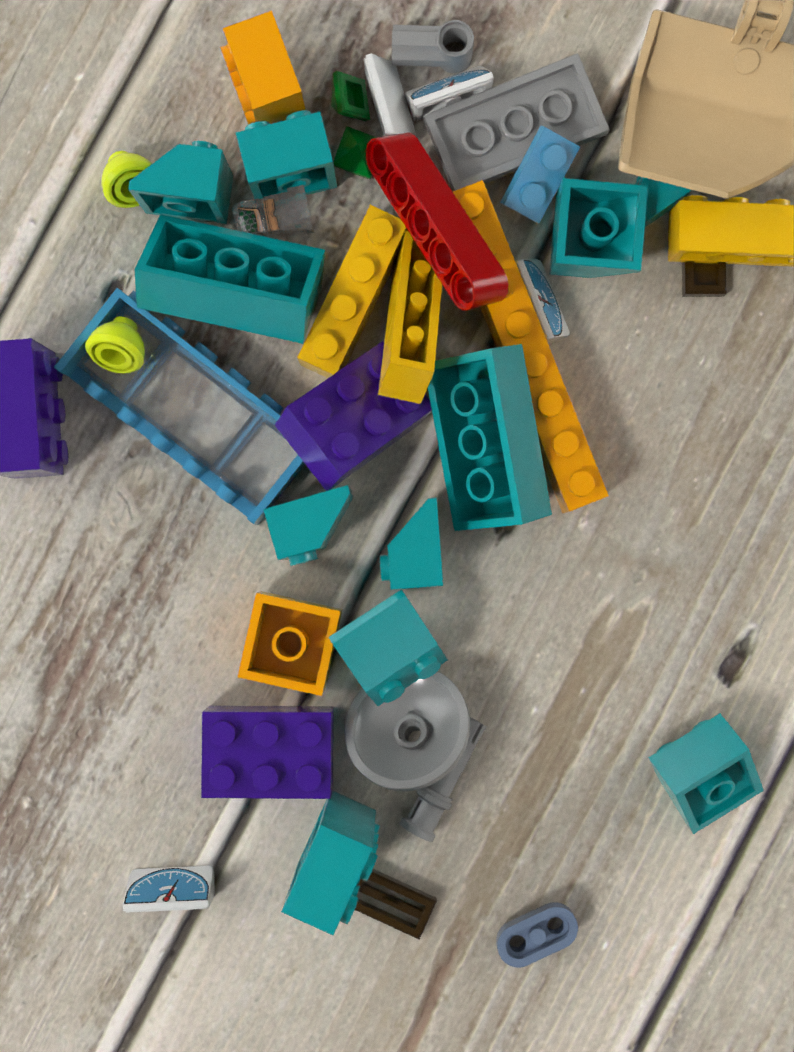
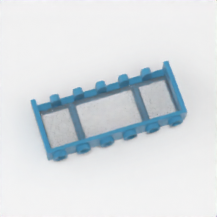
[54,288,305,525]

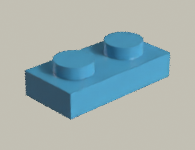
[500,126,580,223]

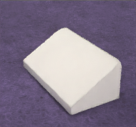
[364,53,417,137]

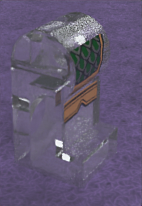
[232,185,315,239]

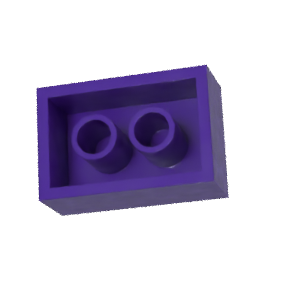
[0,338,69,479]
[275,341,432,491]
[201,706,334,799]

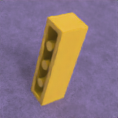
[668,195,794,267]
[297,204,408,378]
[378,230,442,404]

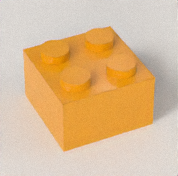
[220,10,305,125]
[237,591,343,696]

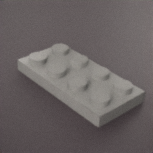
[424,53,610,191]

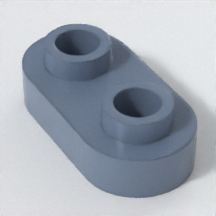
[496,902,578,968]

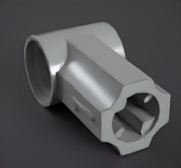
[392,20,474,74]

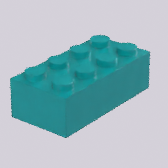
[135,214,325,344]
[428,344,552,531]
[281,791,380,936]

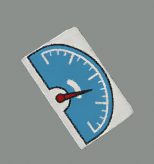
[405,66,494,121]
[516,259,570,344]
[123,865,215,913]

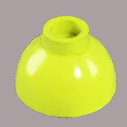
[101,151,152,208]
[85,316,145,374]

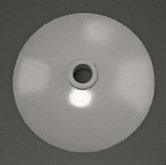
[345,671,470,791]

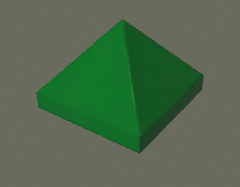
[331,71,370,122]
[333,126,378,180]

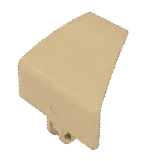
[618,0,794,199]

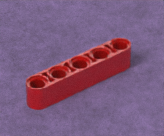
[366,132,509,311]

